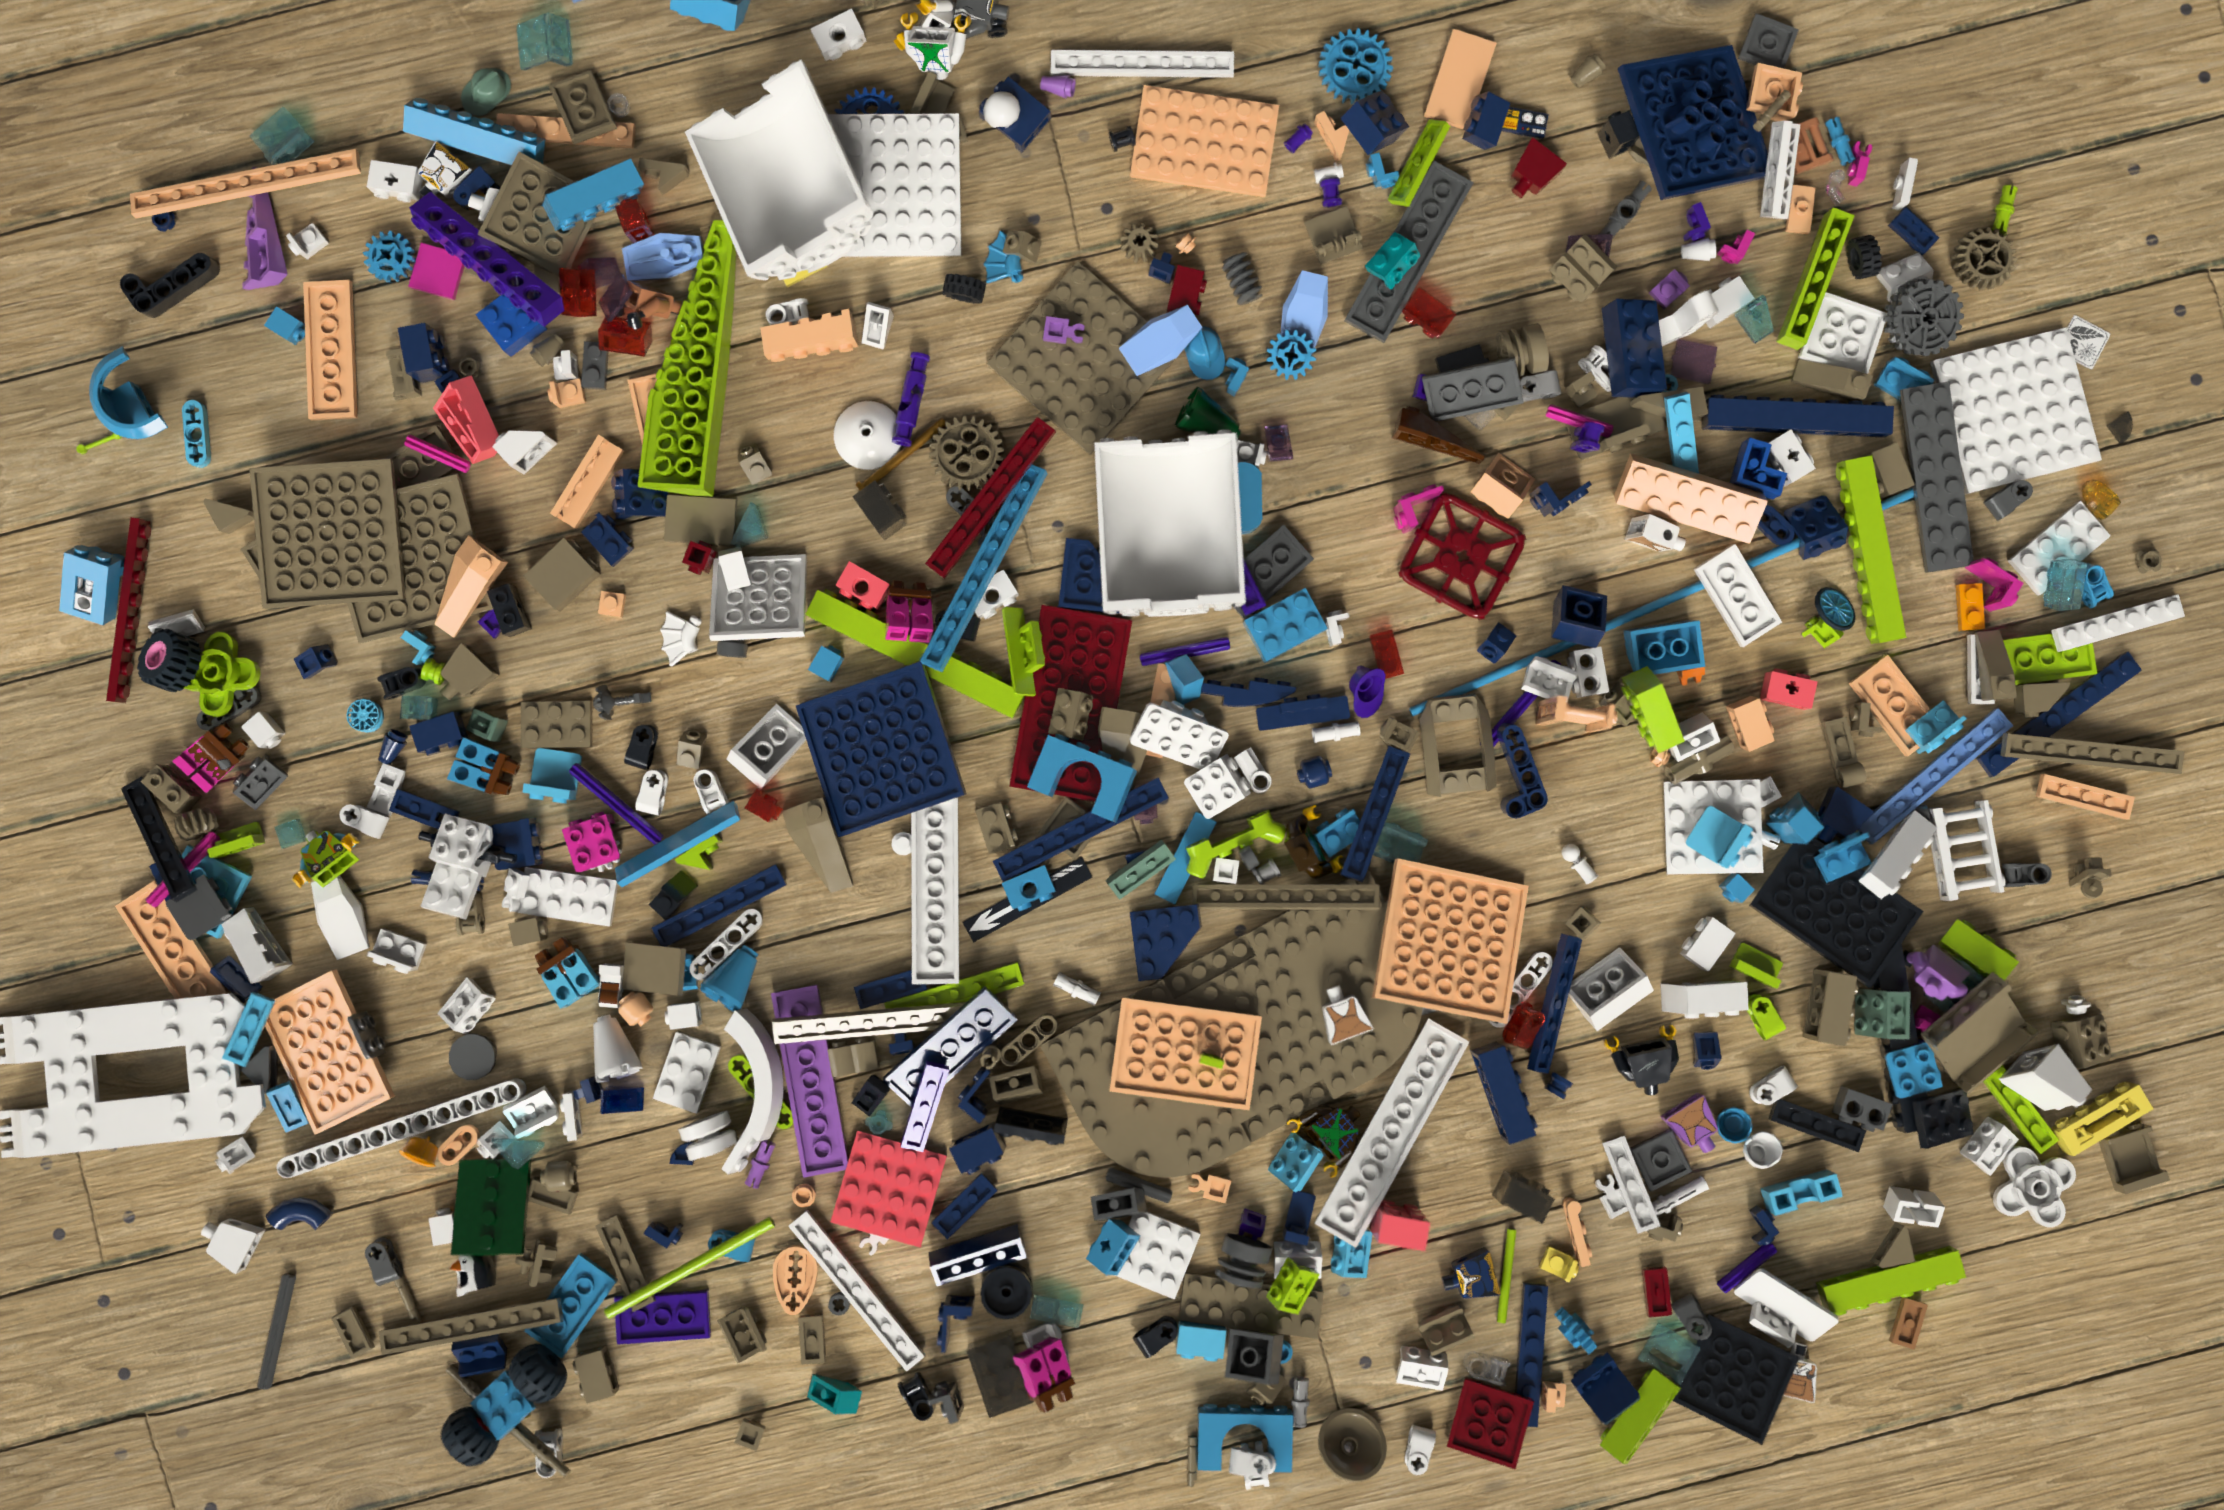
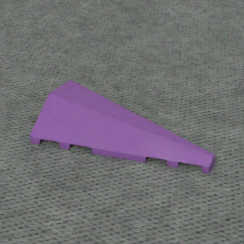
[242,167,288,290]

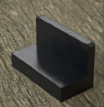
[1435,344,1490,372]

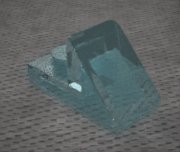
[400,696,438,721]

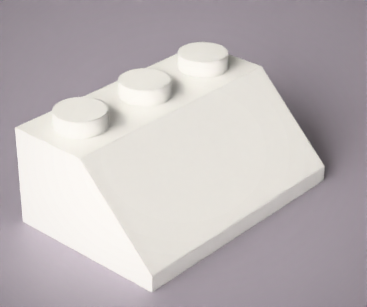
[1569,947,1654,1031]

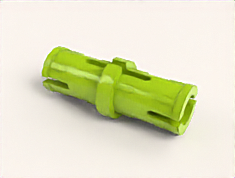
[1991,185,2018,234]

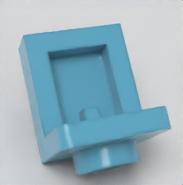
[400,630,436,666]

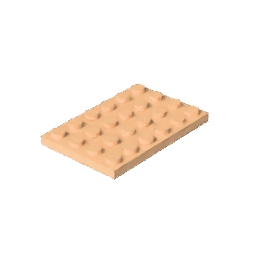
[1130,85,1279,197]
[265,969,395,1135]
[1109,997,1262,1110]

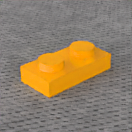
[1956,583,1985,631]

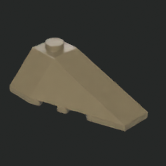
[1098,707,1147,792]
[782,797,853,893]

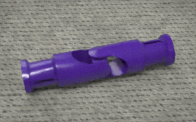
[892,352,930,447]

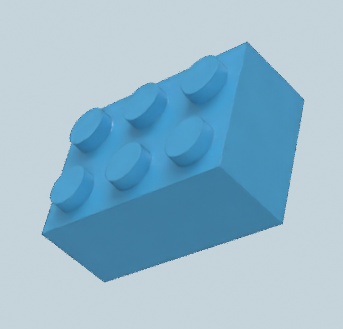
[1243,588,1328,663]

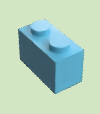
[1176,1320,1226,1362]

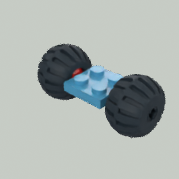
[441,1344,567,1466]

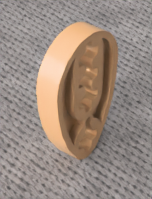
[773,1245,819,1315]

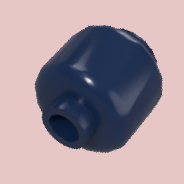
[1297,756,1332,789]

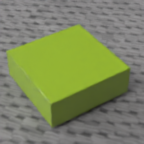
[1198,1052,1224,1069]

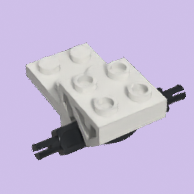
[418,814,517,919]

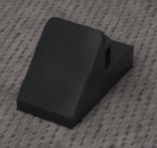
[648,870,698,920]
[851,1075,891,1117]

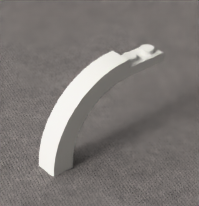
[722,1009,783,1174]

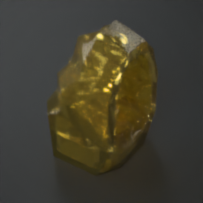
[2082,479,2121,520]

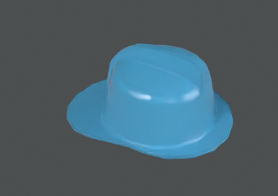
[1184,326,1225,380]

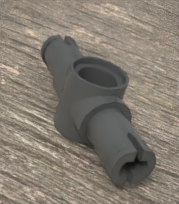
[1598,181,1652,244]

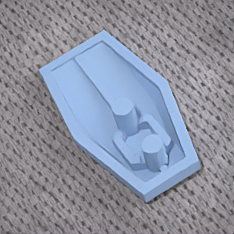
[622,233,704,281]
[1279,270,1328,355]
[1119,305,1202,376]

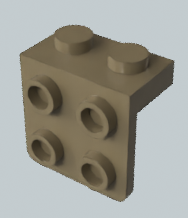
[2051,1014,2111,1068]

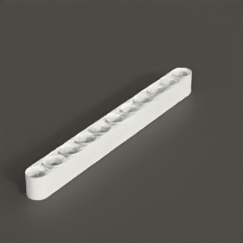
[277,1078,526,1178]

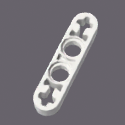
[689,909,763,980]
[1488,952,1553,1028]

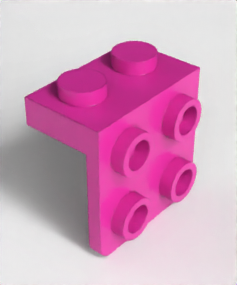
[1393,484,1444,534]
[1965,558,2024,612]
[562,811,620,872]

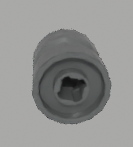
[716,639,748,658]

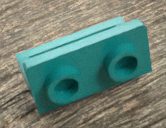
[1365,232,1420,290]

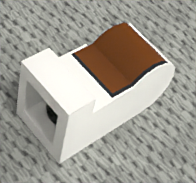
[598,963,624,1008]

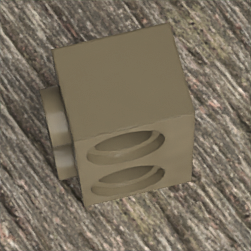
[141,765,202,813]

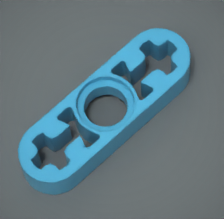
[182,400,211,468]

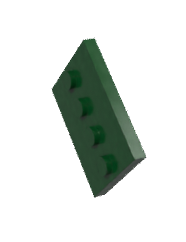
[451,1159,532,1256]

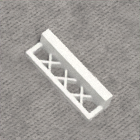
[1760,121,1801,219]

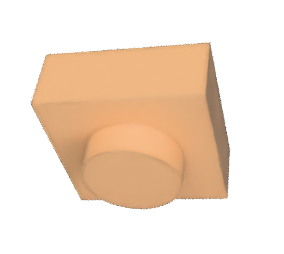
[598,591,626,618]

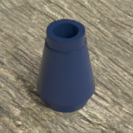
[378,729,407,765]

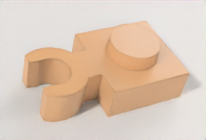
[1188,1173,1231,1204]

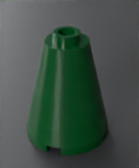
[1175,386,1241,440]

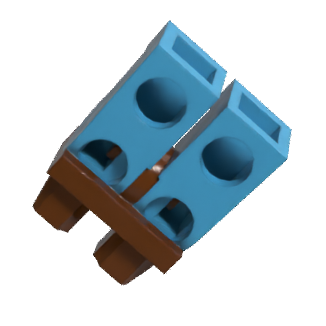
[447,737,521,795]

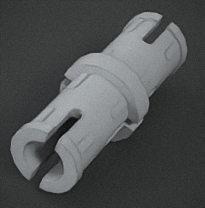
[1291,1376,1310,1428]

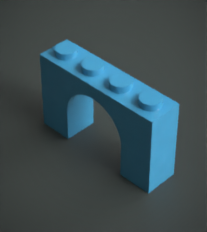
[1027,733,1137,823]
[1197,1404,1293,1472]

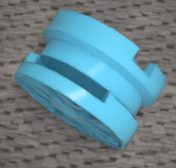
[346,699,384,733]

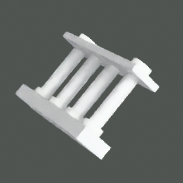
[1928,800,2005,901]

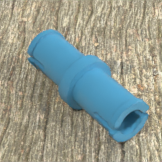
[1825,117,1856,166]

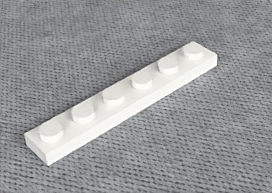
[2051,594,2185,652]

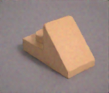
[1314,111,1349,162]

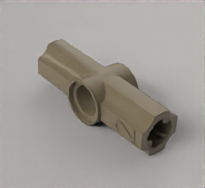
[1664,734,1735,784]

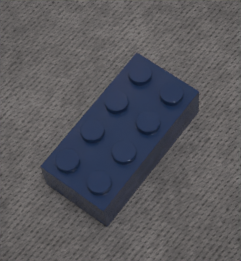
[1602,298,1667,398]
[1470,1041,1537,1145]

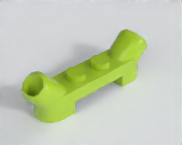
[1186,810,1286,878]

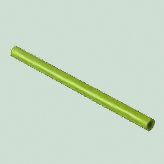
[604,1216,775,1319]

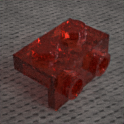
[1401,287,1457,339]

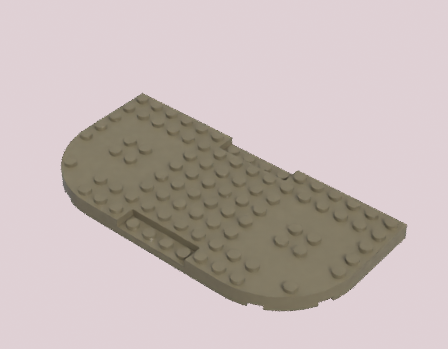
[1040,870,1423,1177]

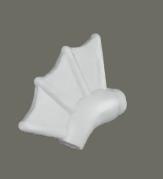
[660,611,702,666]

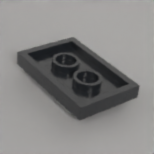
[1912,1088,1974,1149]
[994,1107,1068,1145]

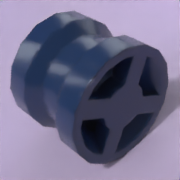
[1544,1072,1574,1100]

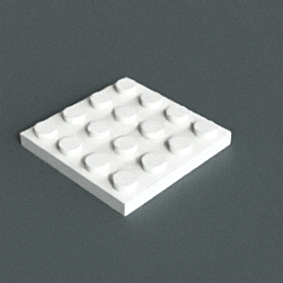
[709,554,807,641]
[1663,779,1763,874]

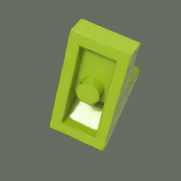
[675,833,722,870]

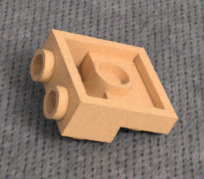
[1746,63,1803,121]

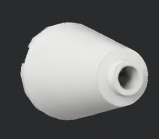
[593,1015,642,1083]

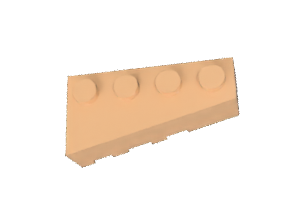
[760,309,858,362]

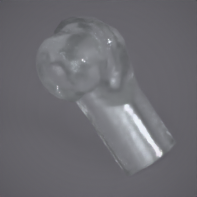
[1825,169,1846,206]

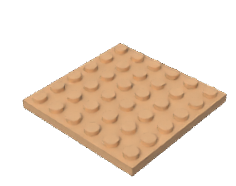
[1372,858,1529,1024]

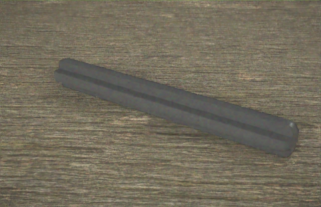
[257,1273,296,1390]

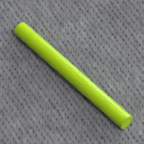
[1497,1228,1517,1323]

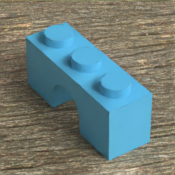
[1760,1169,1843,1216]

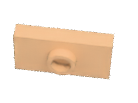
[1785,185,1816,235]

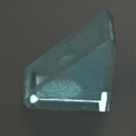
[1734,295,1774,344]
[730,502,769,547]
[492,1138,545,1169]

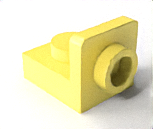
[1539,1245,1579,1282]

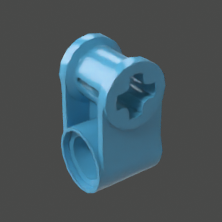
[2072,562,2114,608]
[708,1229,756,1262]

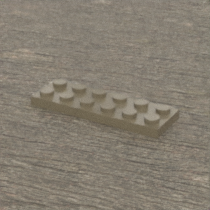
[1179,1272,1324,1339]

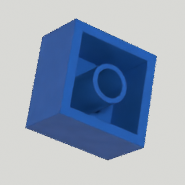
[476,294,547,357]

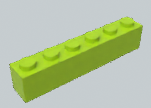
[1776,207,1855,350]
[1816,1246,1966,1316]

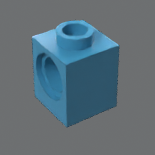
[264,306,305,345]
[808,645,844,682]

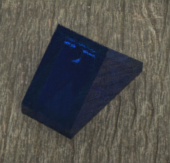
[600,1086,644,1114]

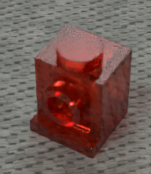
[745,788,784,823]

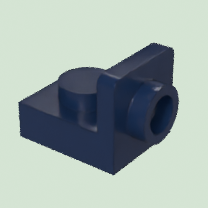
[294,644,338,679]
[1692,1032,1722,1070]
[643,1222,684,1249]

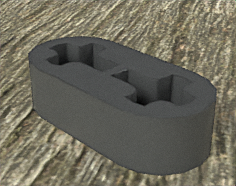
[1238,845,1259,871]

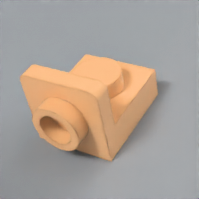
[547,378,586,408]
[1540,1381,1566,1413]

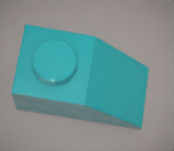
[807,1374,862,1414]

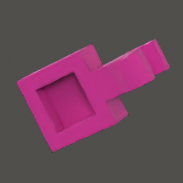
[1847,141,1872,187]

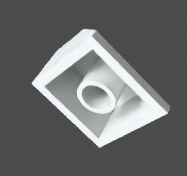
[492,431,557,474]

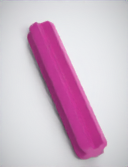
[1546,404,1613,438]
[404,435,471,473]

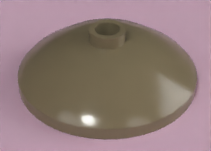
[1318,1408,1387,1482]

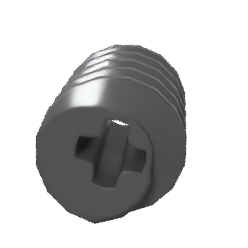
[1222,252,1263,305]

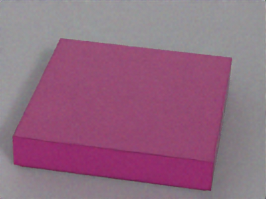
[408,243,465,300]

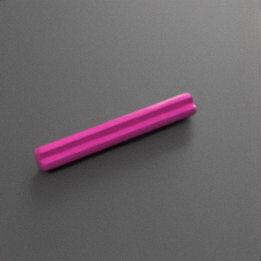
[145,831,221,907]

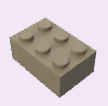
[1803,969,1859,1046]

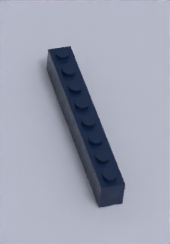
[1702,395,1894,438]

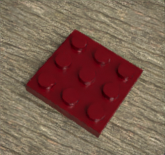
[1447,1377,1534,1470]

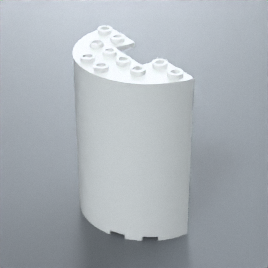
[685,60,873,280]
[1094,430,1245,617]

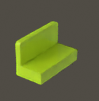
[1729,943,1783,989]

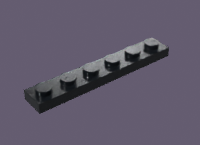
[121,776,198,902]

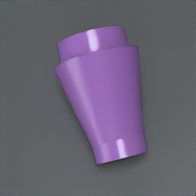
[1040,75,1076,99]

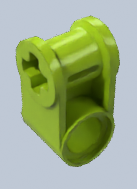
[1747,994,1786,1041]

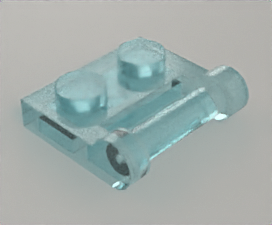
[1638,1322,1701,1385]

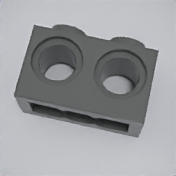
[1832,1086,1893,1132]

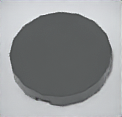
[449,1033,497,1080]

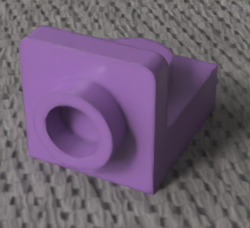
[1649,269,1690,309]

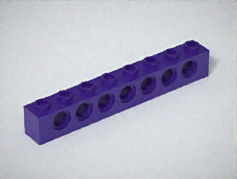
[409,192,565,327]

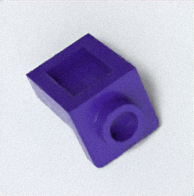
[1683,202,1711,242]

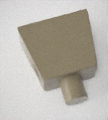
[440,643,499,700]

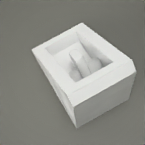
[862,302,894,349]
[718,546,751,591]

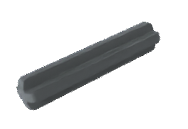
[1105,1167,1173,1203]

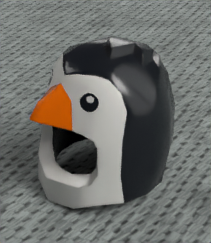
[450,1255,496,1297]

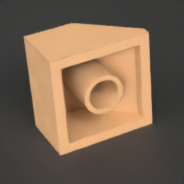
[1471,452,1535,519]

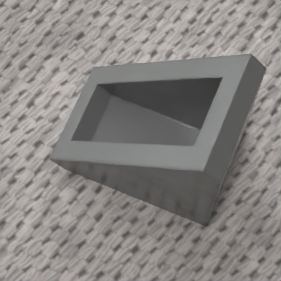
[241,1045,278,1094]

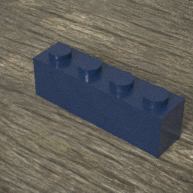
[928,1224,1027,1286]

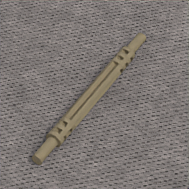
[446,1365,571,1478]

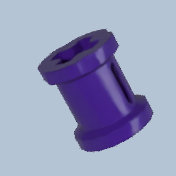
[1320,178,1342,207]

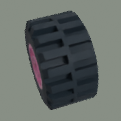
[137,629,201,692]

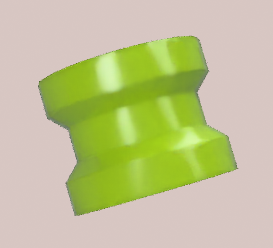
[421,658,446,685]

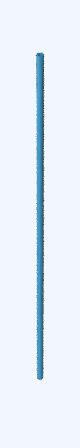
[1409,488,1914,716]

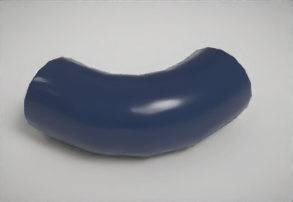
[266,1197,334,1230]

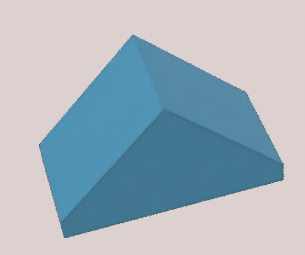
[1165,654,1204,705]

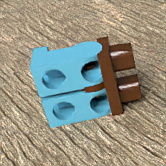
[535,937,600,1009]

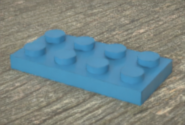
[524,1253,618,1358]

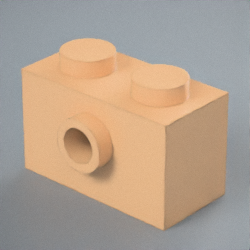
[1725,696,1775,752]

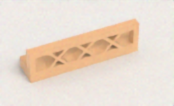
[550,434,624,529]

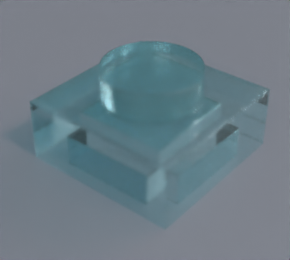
[274,819,306,849]

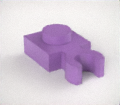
[1043,316,1085,344]

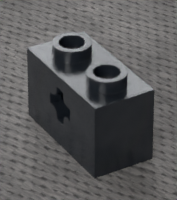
[1598,110,1640,159]
[487,583,532,637]

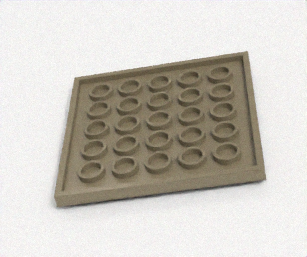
[987,261,1181,455]
[249,459,406,609]
[347,474,493,643]

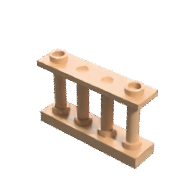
[1536,696,1617,733]

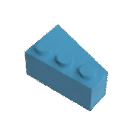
[1766,792,1824,844]

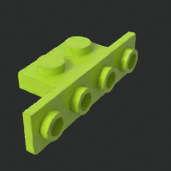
[1002,607,1045,696]

